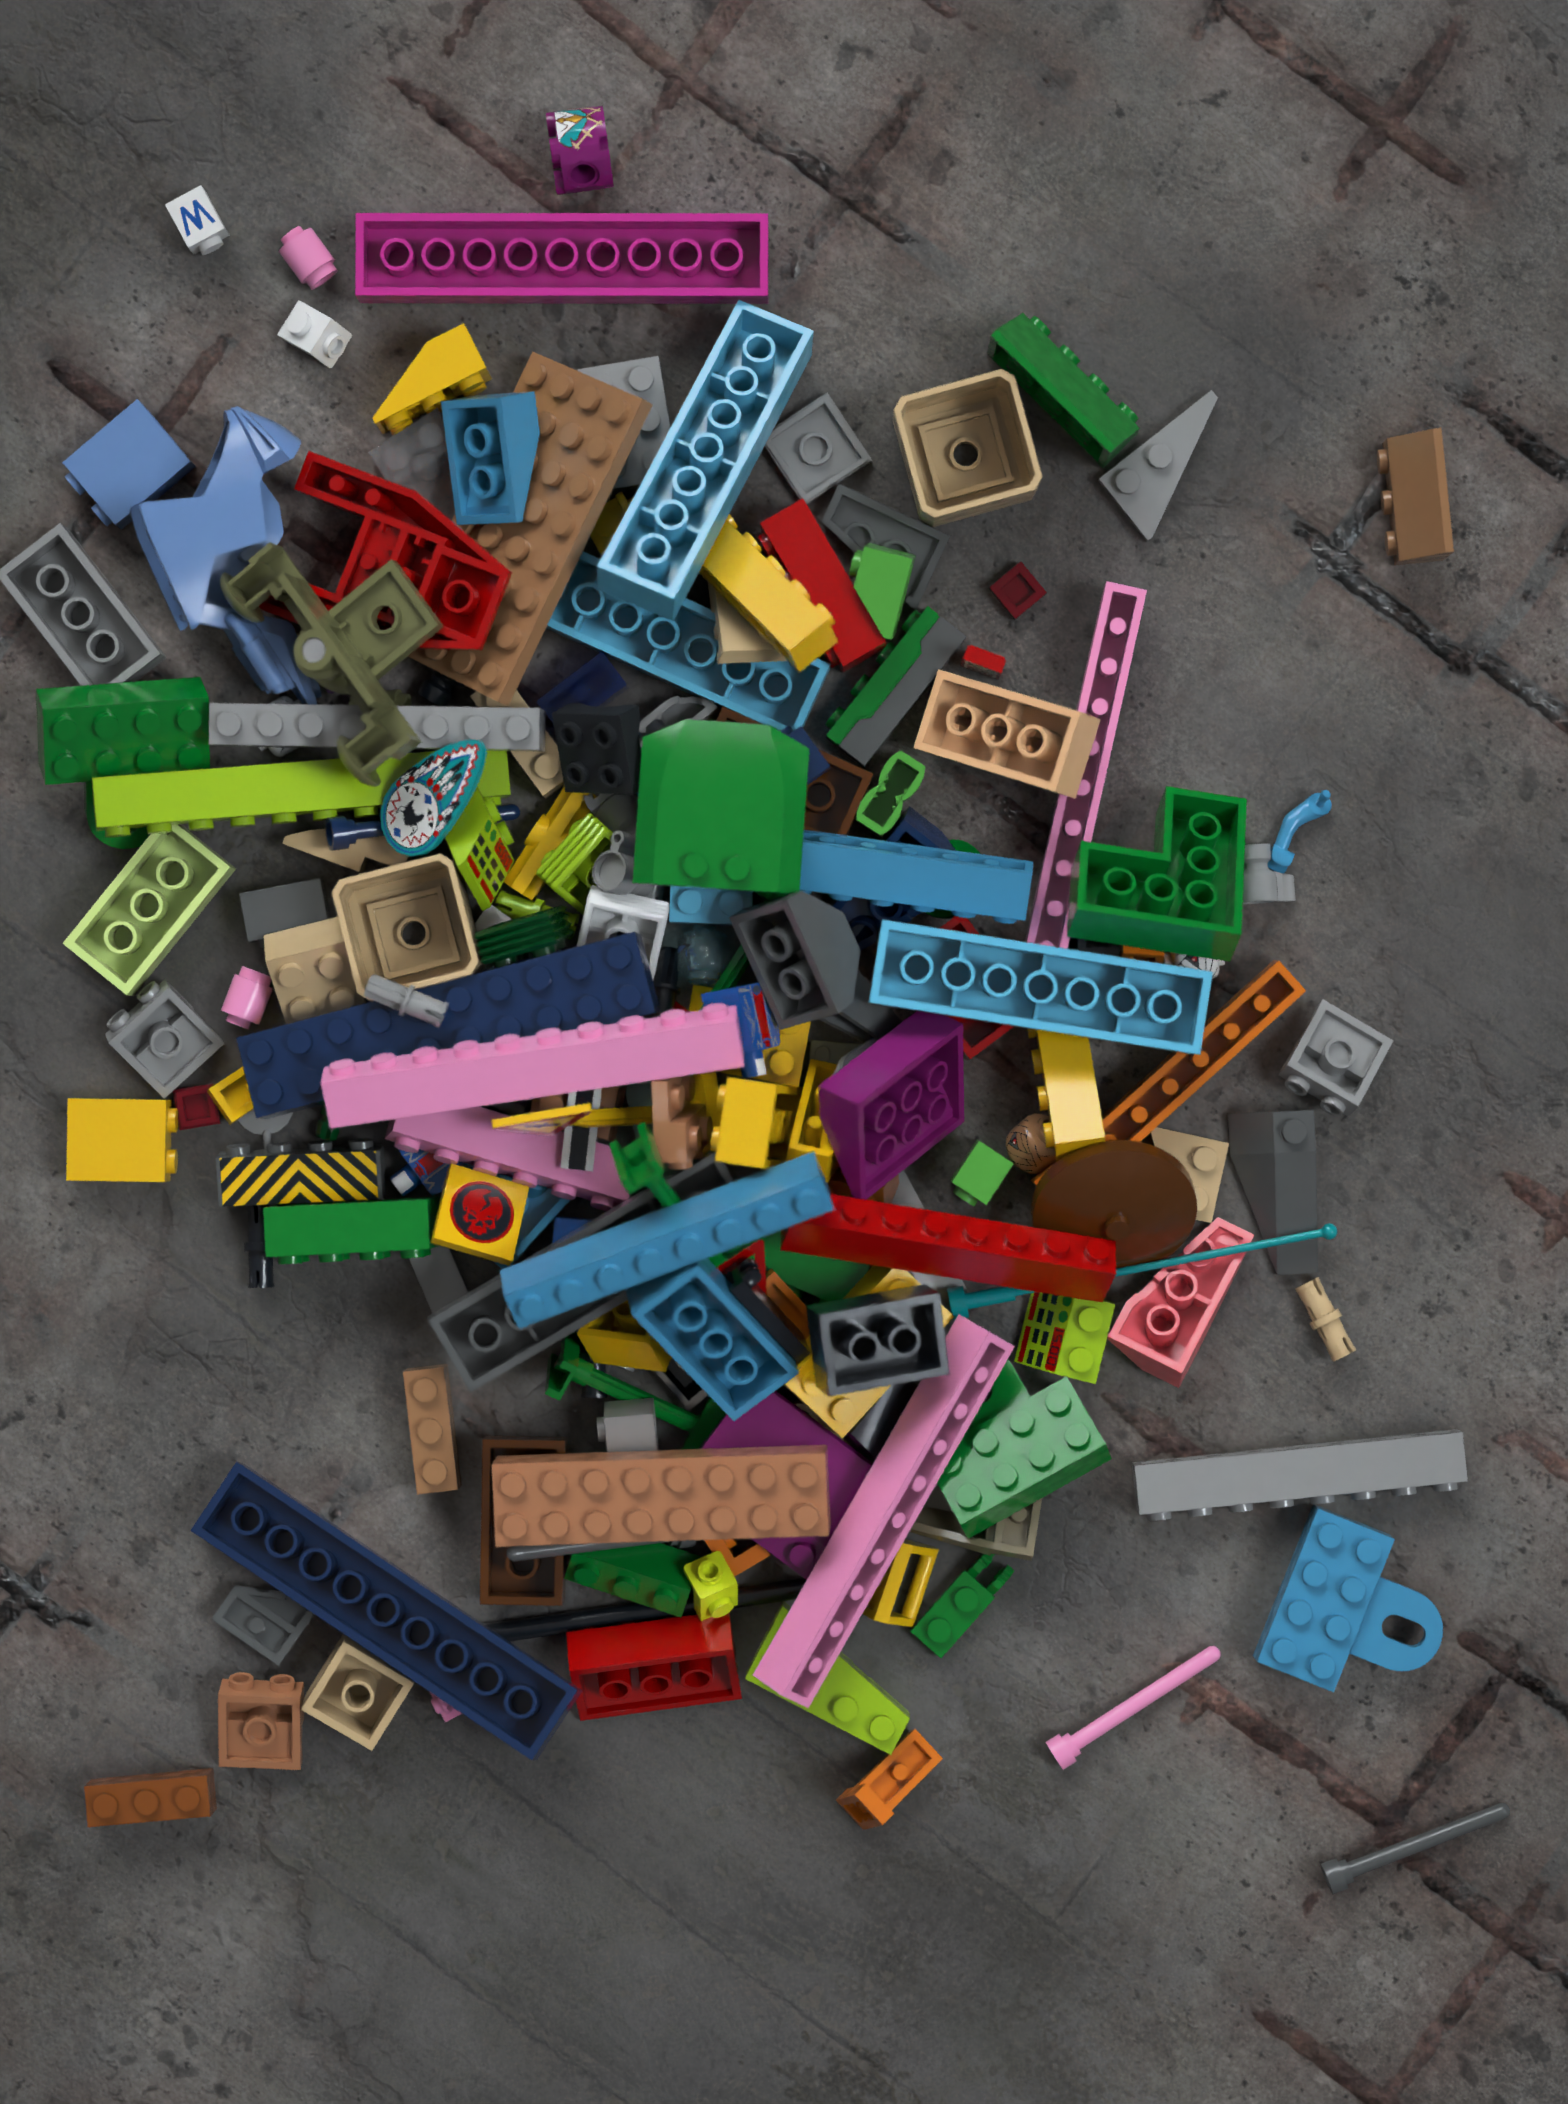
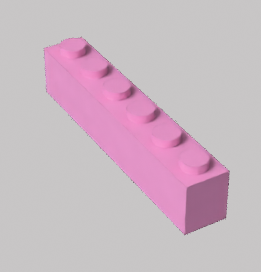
[385,1106,630,1211]

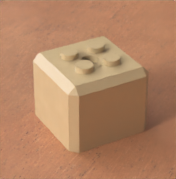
[893,369,1042,527]
[332,854,486,1001]

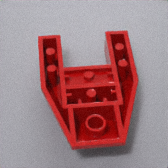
[259,451,513,650]

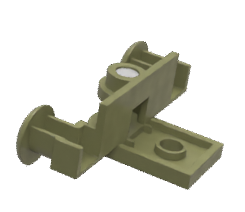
[220,542,444,786]

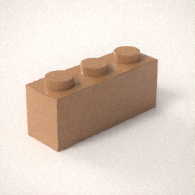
[403,1364,462,1495]

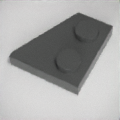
[211,1585,315,1666]

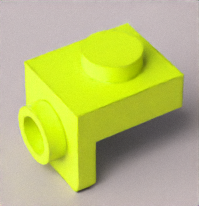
[684,1551,738,1621]

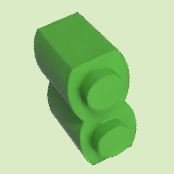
[856,751,925,837]

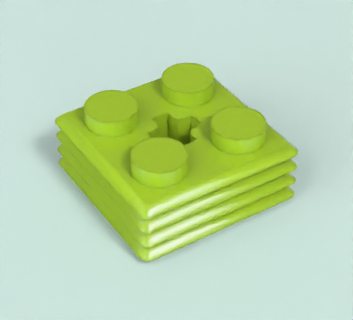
[536,813,613,915]

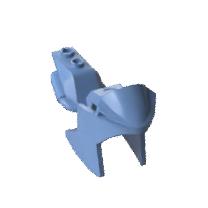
[129,406,321,705]

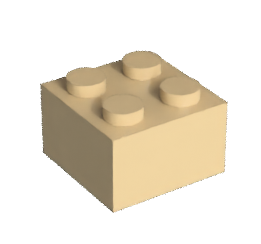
[264,917,367,1024]
[301,1634,415,1751]

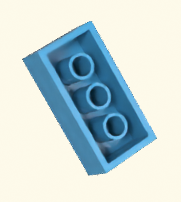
[626,1258,799,1421]

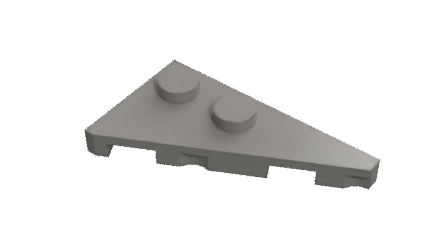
[1098,390,1218,542]

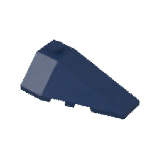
[831,806,956,951]

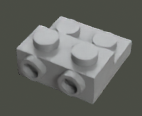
[105,979,224,1099]
[1278,999,1393,1117]

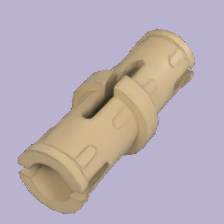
[1295,1277,1356,1362]

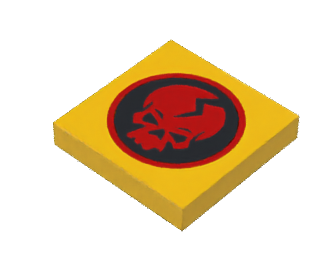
[430,1163,530,1266]

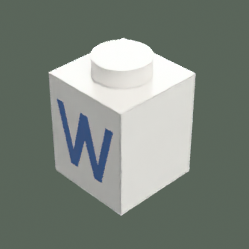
[165,185,230,255]

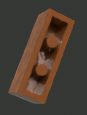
[84,1768,217,1827]

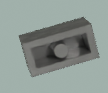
[239,878,331,949]

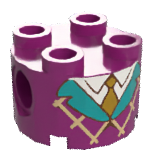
[546,106,614,195]

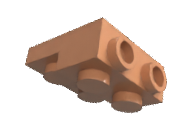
[651,1075,713,1169]
[218,1672,304,1770]

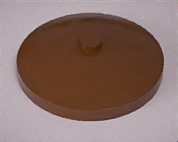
[1031,1140,1197,1268]

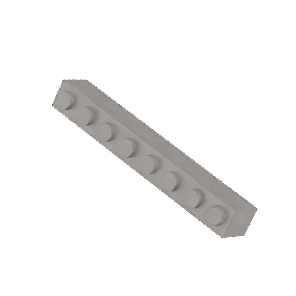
[209,703,546,752]
[1132,1429,1468,1521]

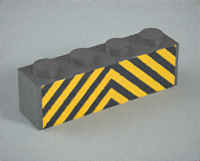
[215,1138,386,1207]

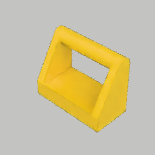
[862,1539,939,1627]

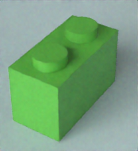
[950,1140,1014,1207]

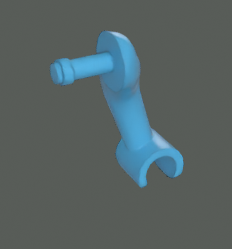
[1268,790,1332,873]

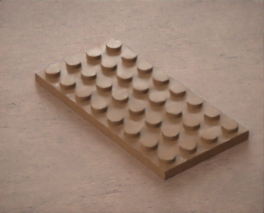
[408,351,653,706]

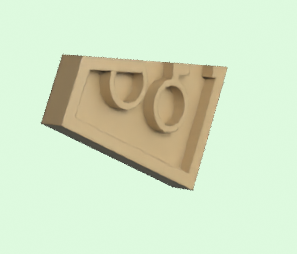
[708,582,787,664]

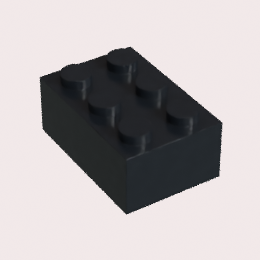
[806,1284,949,1397]

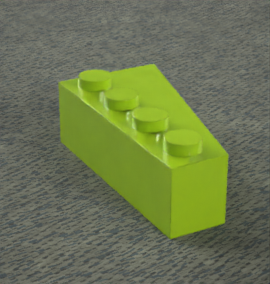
[745,1601,910,1755]

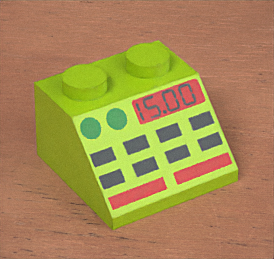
[445,787,515,911]
[1014,1292,1115,1384]

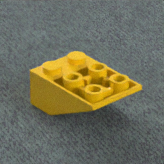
[373,323,492,435]

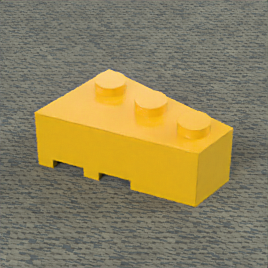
[785,1058,840,1182]

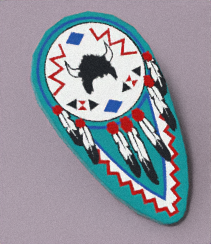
[380,739,487,857]

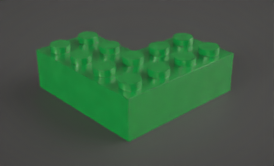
[1067,786,1247,962]

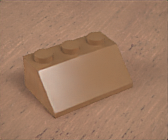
[1377,428,1454,566]

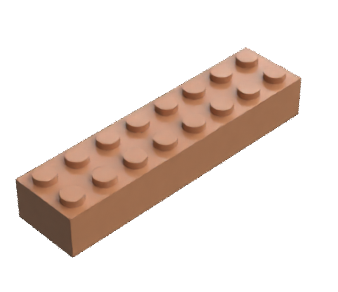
[492,1445,831,1547]

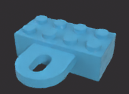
[1253,1504,1443,1692]

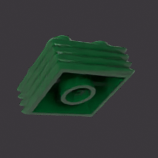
[473,905,574,969]

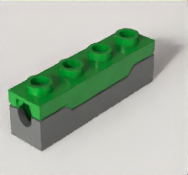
[825,606,967,768]

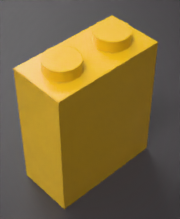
[66,1098,178,1182]

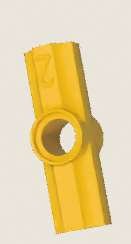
[504,787,597,901]

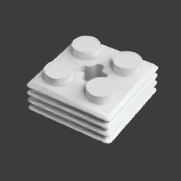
[577,885,670,980]

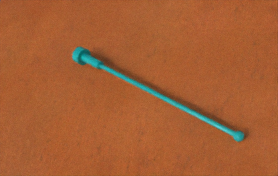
[947,1223,1337,1321]

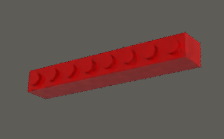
[780,1194,1116,1303]

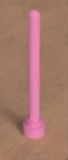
[1045,1646,1221,1770]

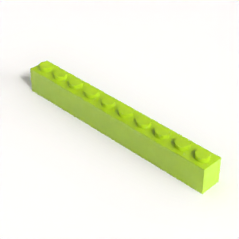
[92,751,511,837]

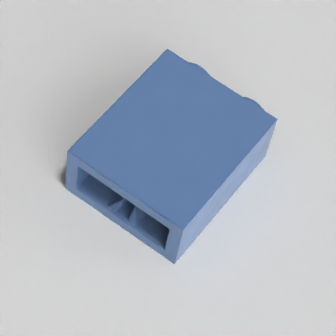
[62,399,196,530]

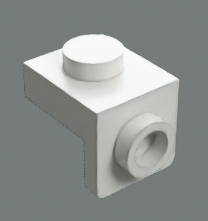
[277,300,352,368]

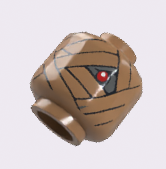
[1006,1113,1056,1174]

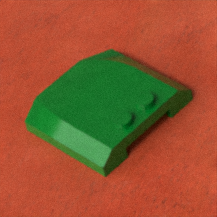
[632,719,810,894]

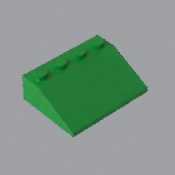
[987,313,1140,468]

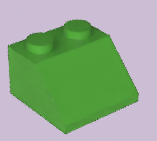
[849,543,916,640]

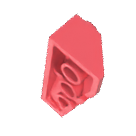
[1107,1217,1254,1388]

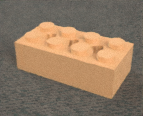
[913,669,1101,799]

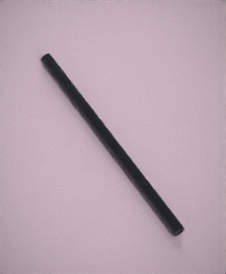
[486,1578,807,1642]

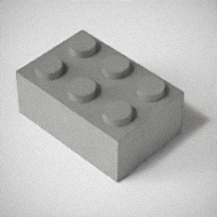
[577,356,671,495]

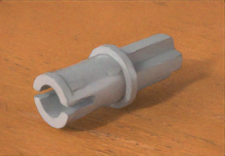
[364,975,449,1028]

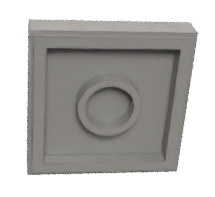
[764,392,872,505]

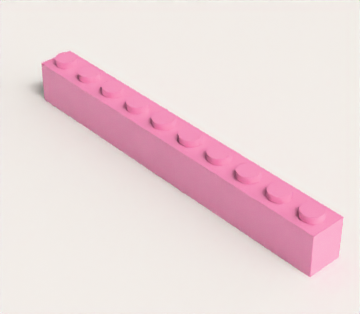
[1025,581,1147,949]
[321,1003,744,1129]
[753,1315,1015,1708]

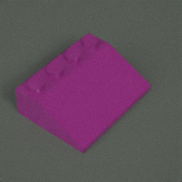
[818,1011,964,1200]
[698,1390,873,1580]

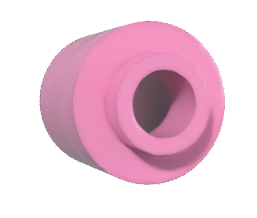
[279,226,338,290]
[221,966,273,1029]

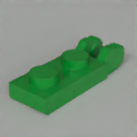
[910,1553,1015,1658]

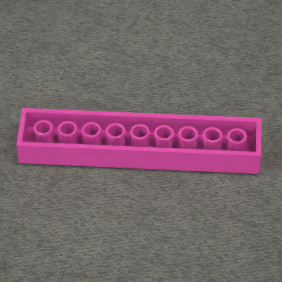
[355,213,769,304]

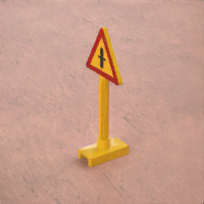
[491,1071,722,1155]

